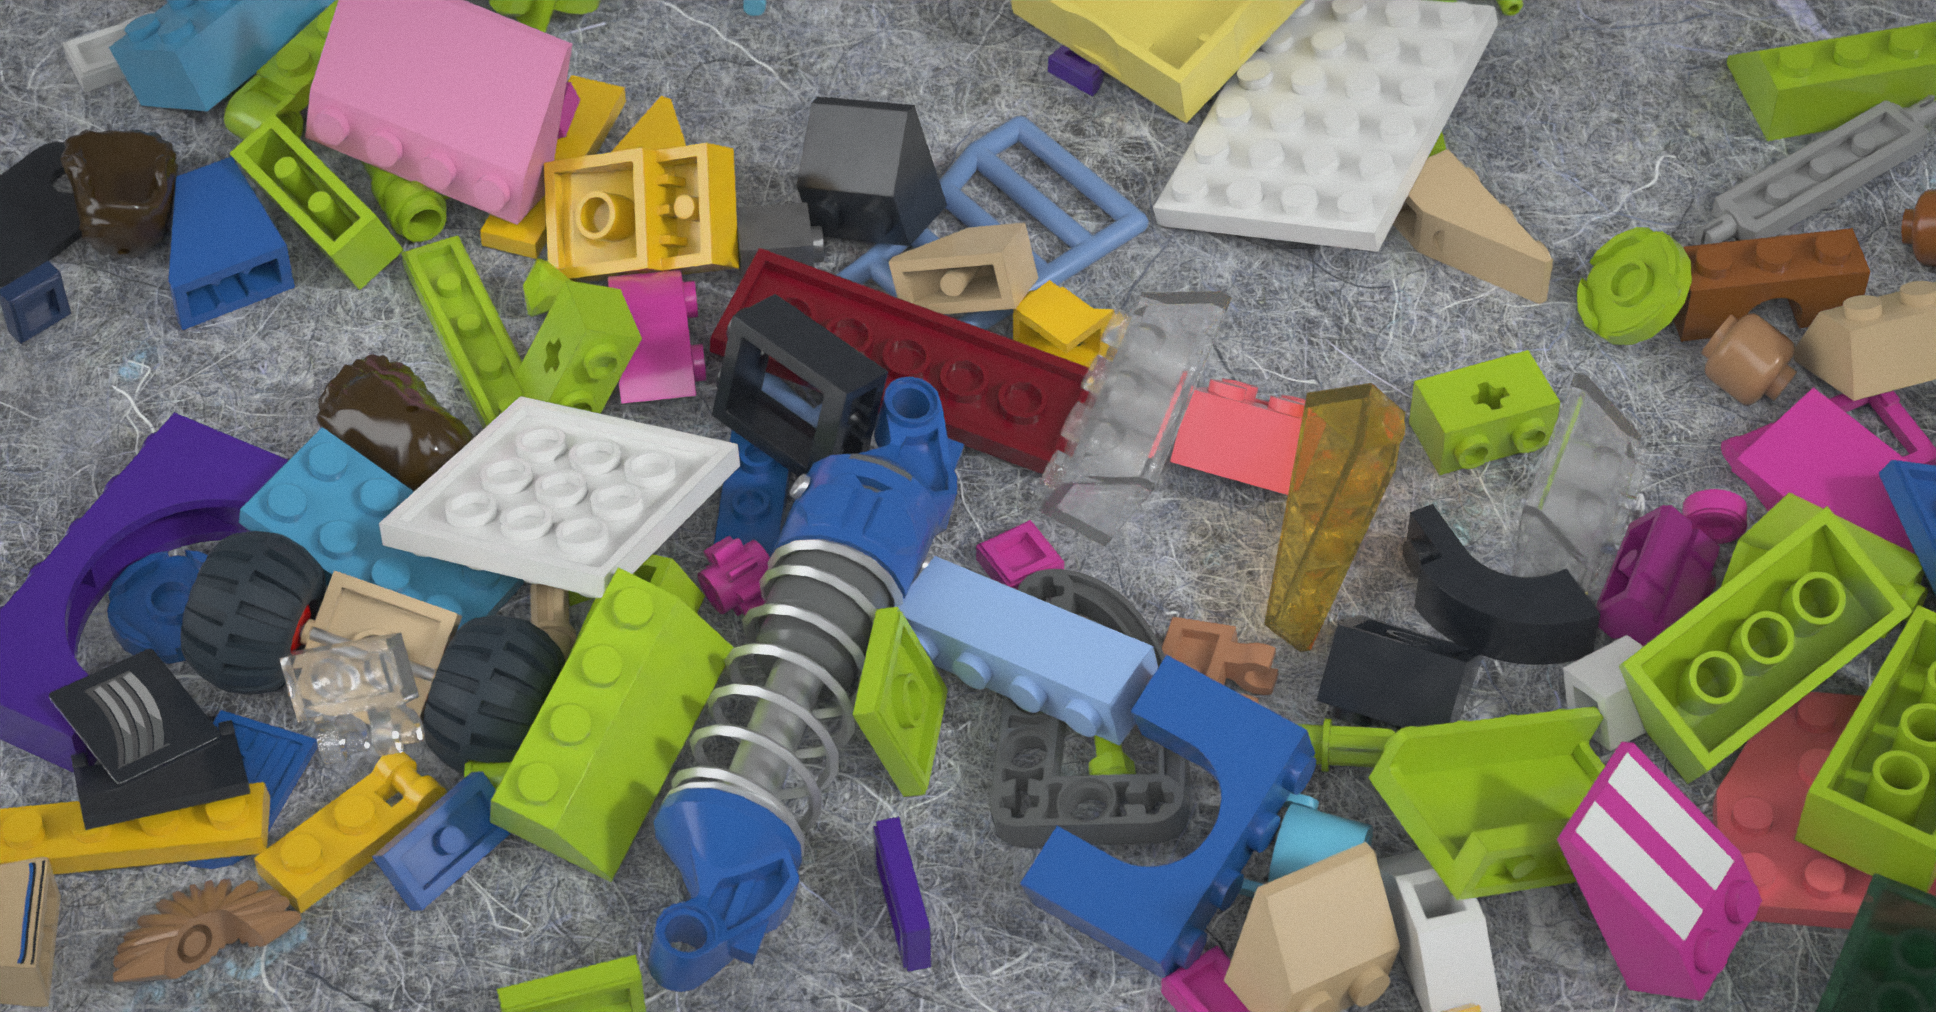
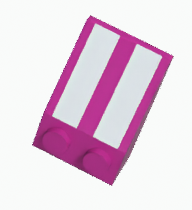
[1557,742,1762,1001]

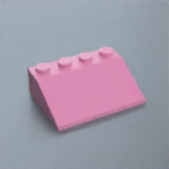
[305,0,572,225]

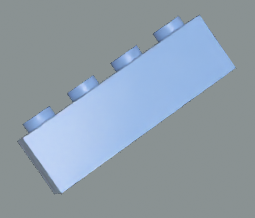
[898,556,1158,746]

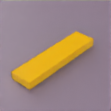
[480,75,626,259]

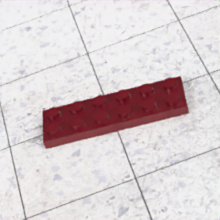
[710,248,1103,480]

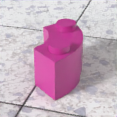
[608,270,707,404]

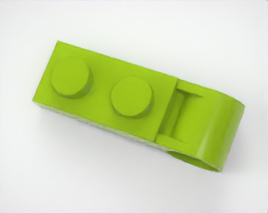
[224,0,338,140]

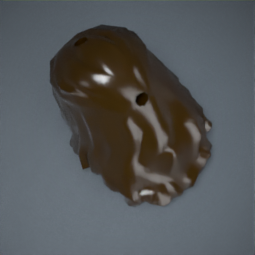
[60,129,178,259]
[316,354,474,491]

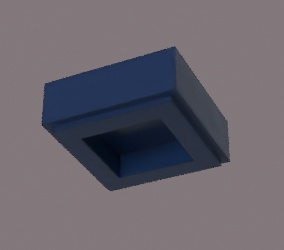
[0,261,71,344]

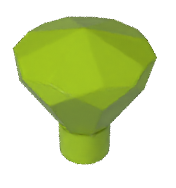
[523,258,589,317]

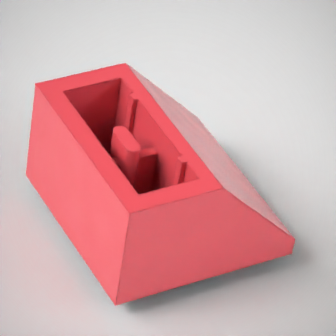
[1170,378,1331,496]

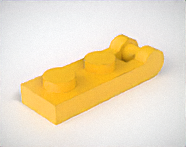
[254,748,447,914]

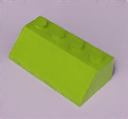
[1726,21,1936,141]
[1619,506,1913,784]
[490,567,734,883]

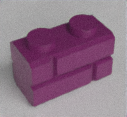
[1595,504,1720,646]

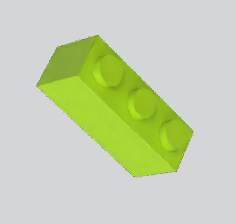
[229,113,404,290]

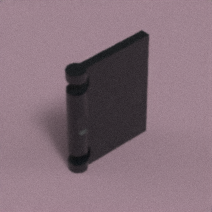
[70,720,251,830]

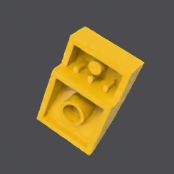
[544,143,739,282]

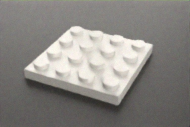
[379,396,740,598]

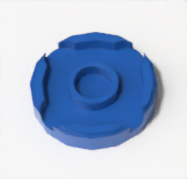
[107,550,208,664]

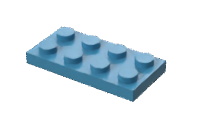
[239,427,524,631]

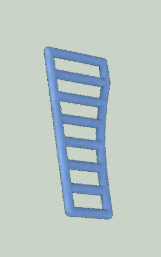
[723,116,1148,428]

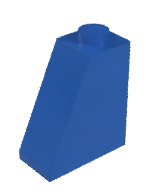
[168,156,295,330]

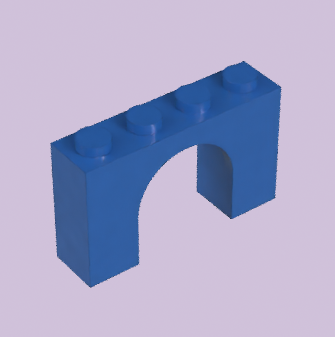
[1020,655,1316,979]

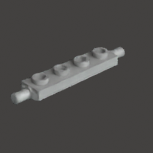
[1694,95,1936,245]

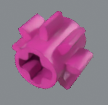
[697,536,770,616]

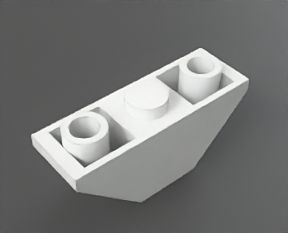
[1377,850,1501,1012]

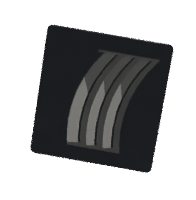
[49,649,221,783]

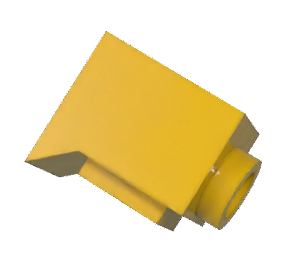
[1013,280,1115,368]

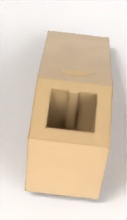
[1393,149,1553,304]

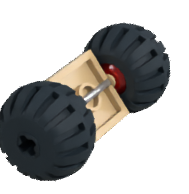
[180,531,565,775]

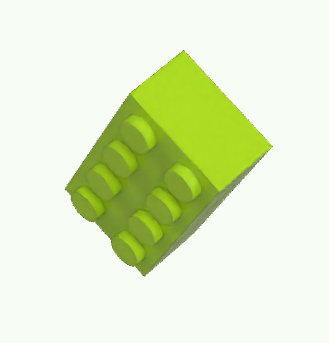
[1794,605,1936,900]

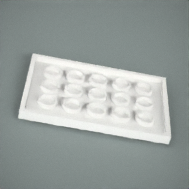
[1153,0,1498,252]

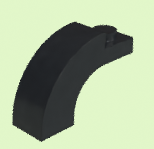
[1403,504,1601,665]

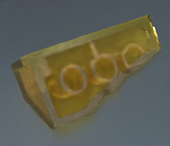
[1264,383,1406,652]

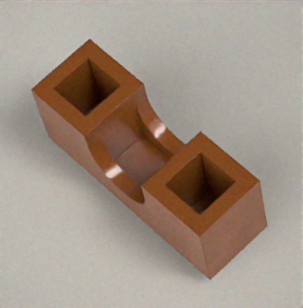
[1673,228,1871,342]

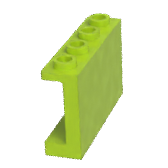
[1368,706,1605,901]

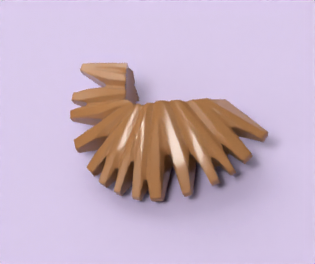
[113,879,302,982]

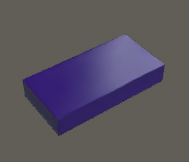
[873,817,931,972]

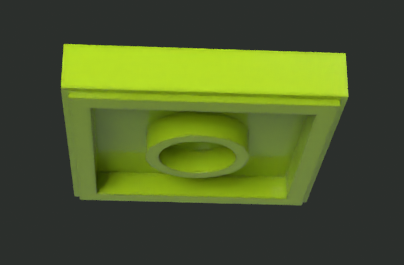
[852,607,948,797]

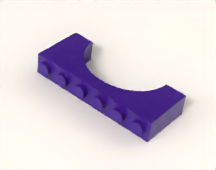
[0,412,289,773]

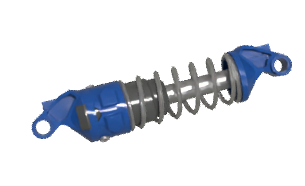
[647,377,965,992]

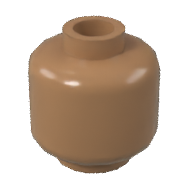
[1701,313,1797,405]

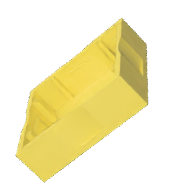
[1010,0,1305,123]

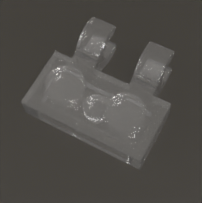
[279,632,425,765]

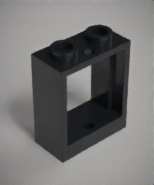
[712,294,888,477]

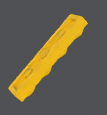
[0,782,270,875]

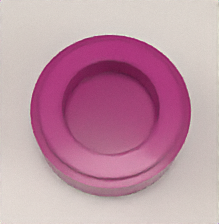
[1682,489,1747,544]

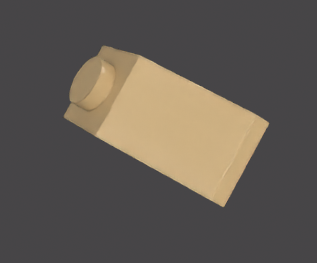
[888,222,1038,315]

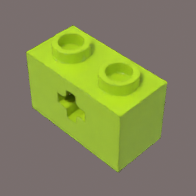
[516,280,642,414]
[1409,350,1560,475]

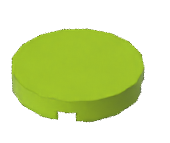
[1577,227,1692,345]

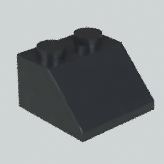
[797,96,947,246]
[1316,615,1484,733]

